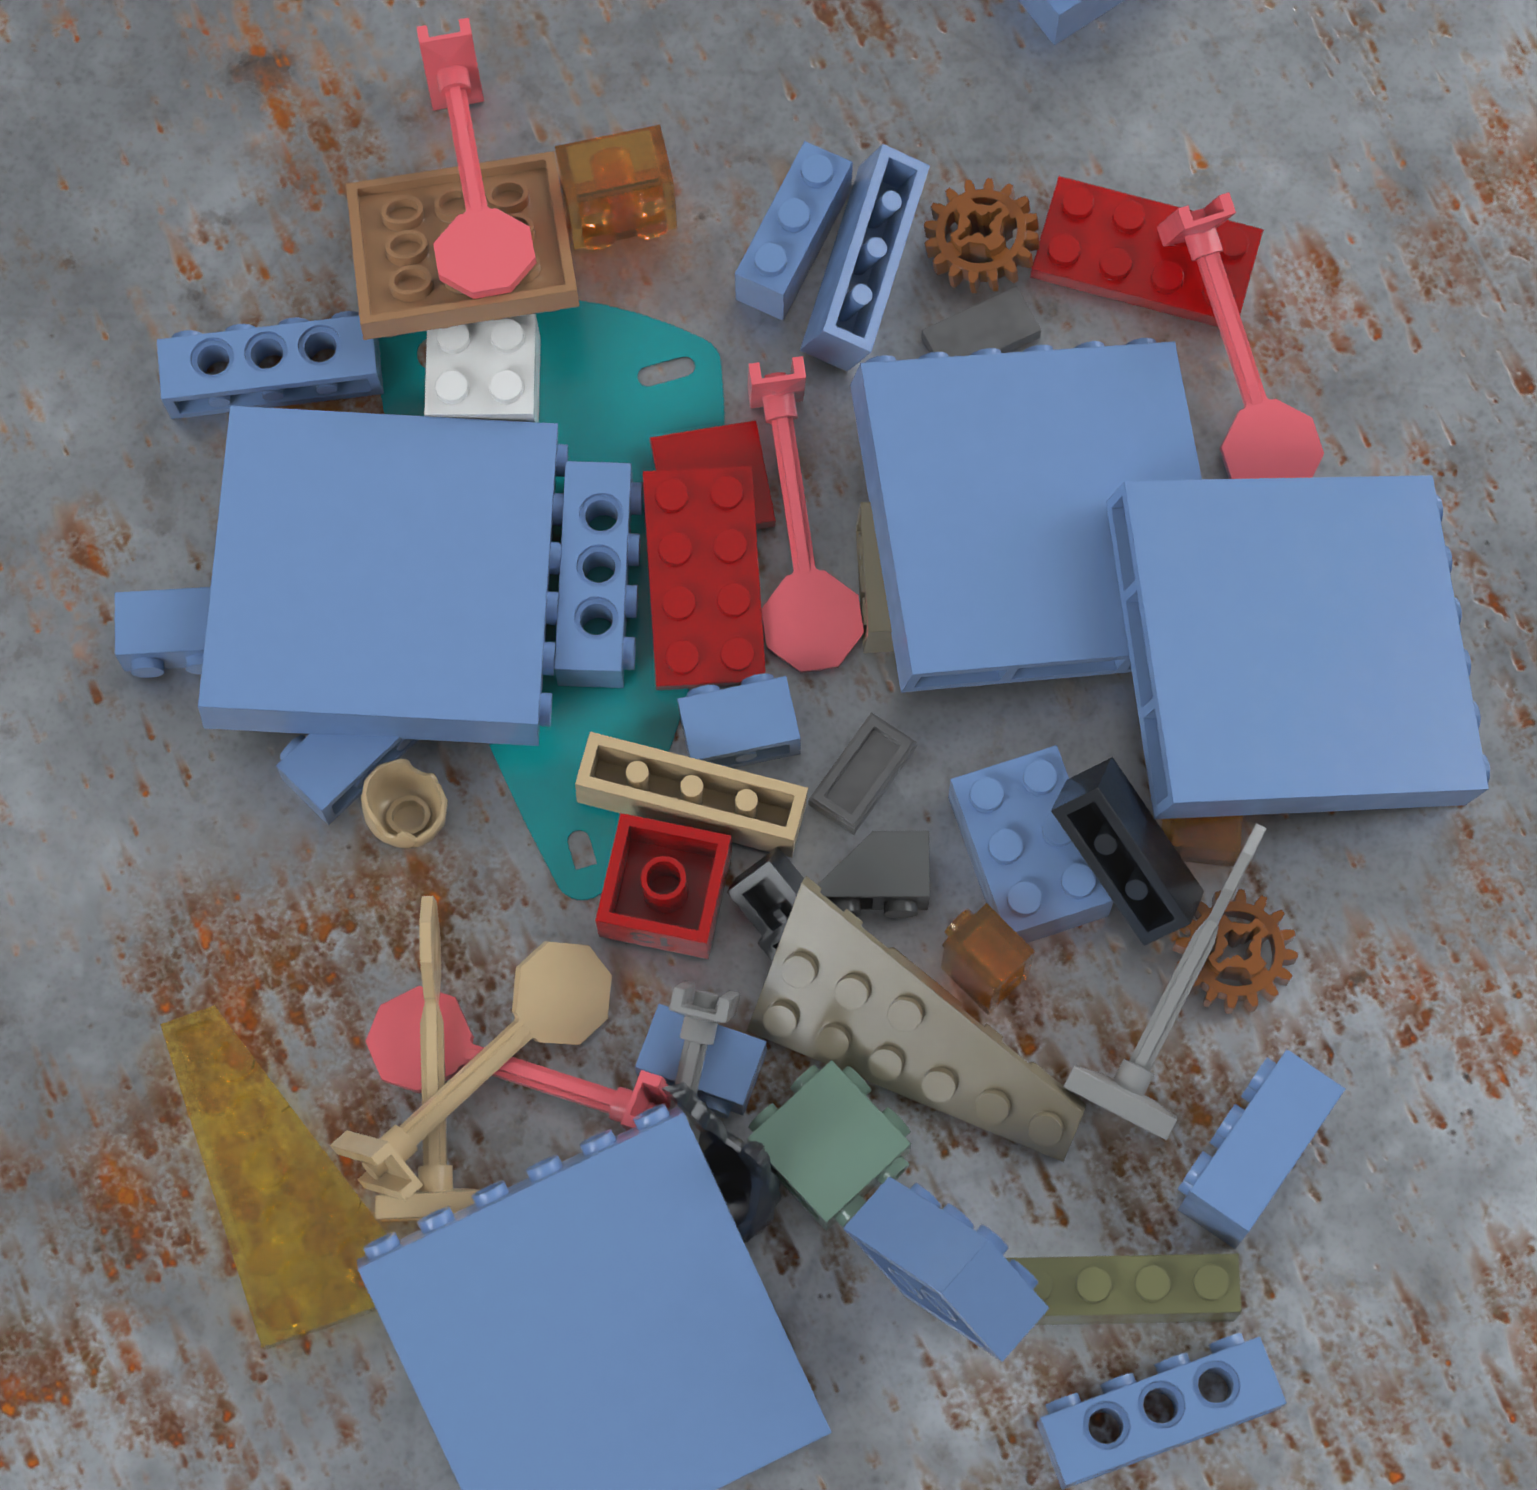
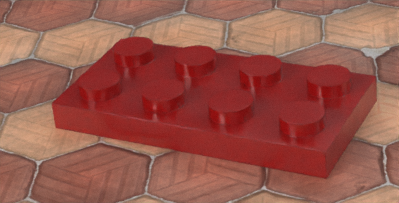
[1030,176,1264,327]
[642,465,766,690]

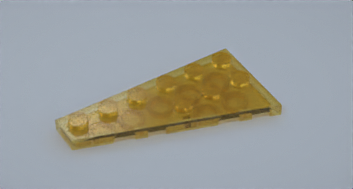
[160,1006,387,1350]

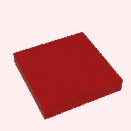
[650,420,776,530]

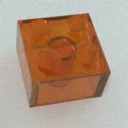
[555,124,677,250]

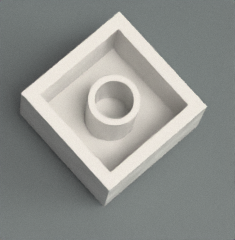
[424,314,540,422]

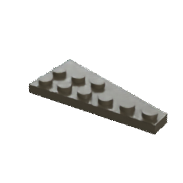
[747,876,1086,1162]

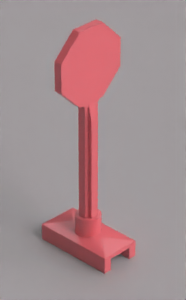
[416,18,536,299]
[1157,192,1324,479]
[747,356,864,673]
[365,986,671,1131]

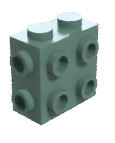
[747,1060,911,1231]

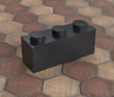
[1051,757,1204,946]

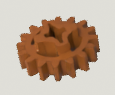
[924,178,1040,293]
[1172,889,1298,1014]

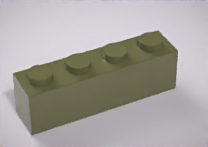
[1006,1253,1242,1325]

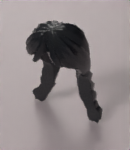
[662,1082,782,1243]

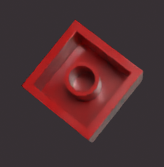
[595,813,732,959]

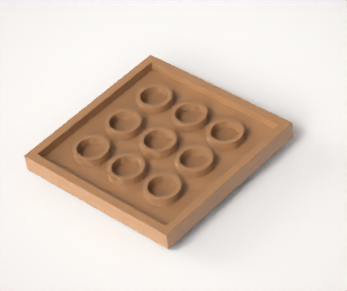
[346,151,580,340]

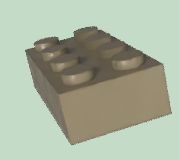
[855,502,894,653]

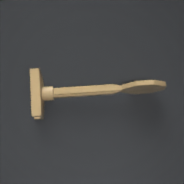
[375,896,479,1222]
[330,941,612,1201]

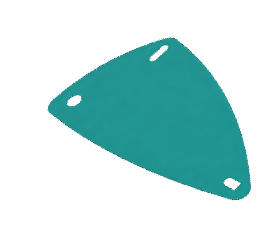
[379,300,725,900]

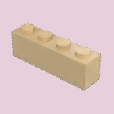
[575,732,808,858]

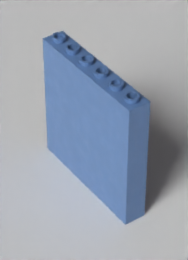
[850,338,1202,693]
[198,406,568,746]
[1106,475,1490,819]
[357,1104,832,1490]

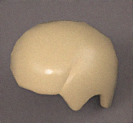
[361,759,448,849]

